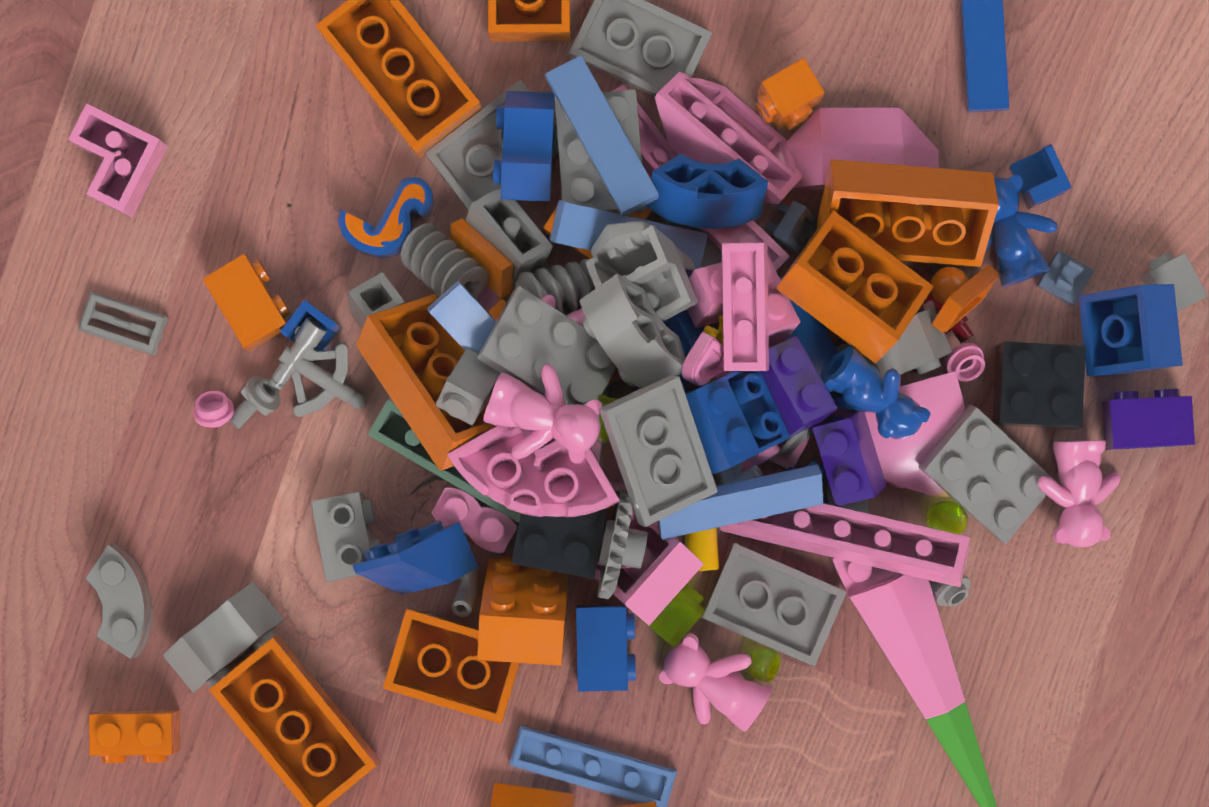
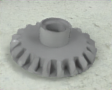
[597,490,648,599]

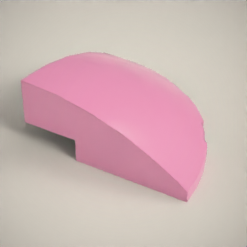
[830,371,965,498]
[447,426,620,517]

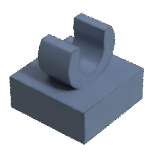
[766,201,817,255]
[1037,250,1094,306]

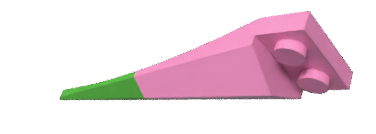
[830,557,997,807]

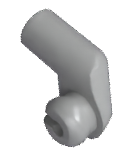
[451,568,479,617]

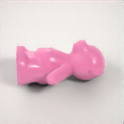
[484,364,603,463]
[1037,440,1121,548]
[659,633,773,732]

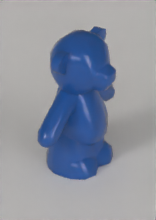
[985,175,1058,287]
[820,346,931,439]

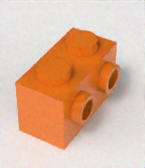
[755,58,825,131]
[202,254,291,352]
[89,710,180,763]

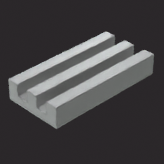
[78,292,169,356]

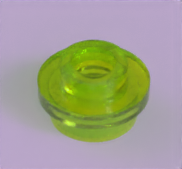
[927,501,968,535]

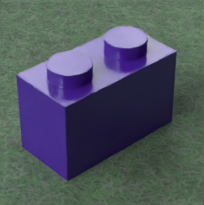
[760,336,837,437]
[1102,389,1195,450]
[813,411,887,506]

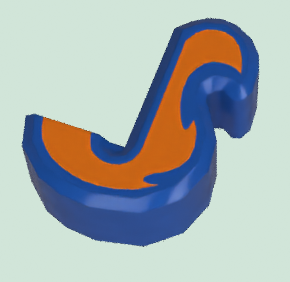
[338,177,435,259]

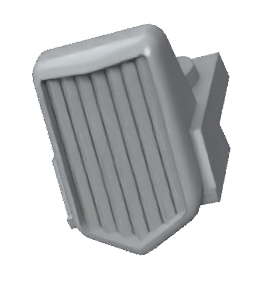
[585,221,698,322]

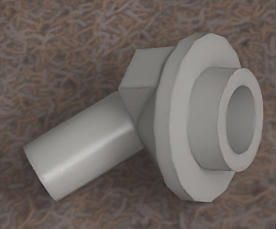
[229,376,280,430]
[931,575,971,607]

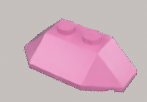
[654,72,802,204]
[786,108,939,191]

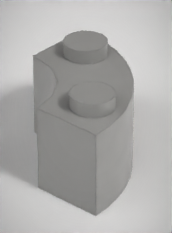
[580,274,685,389]
[835,307,952,379]
[86,544,153,659]
[163,582,284,693]

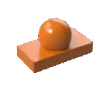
[930,265,999,333]

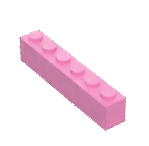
[720,503,970,588]

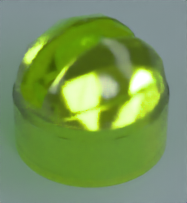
[747,648,781,683]

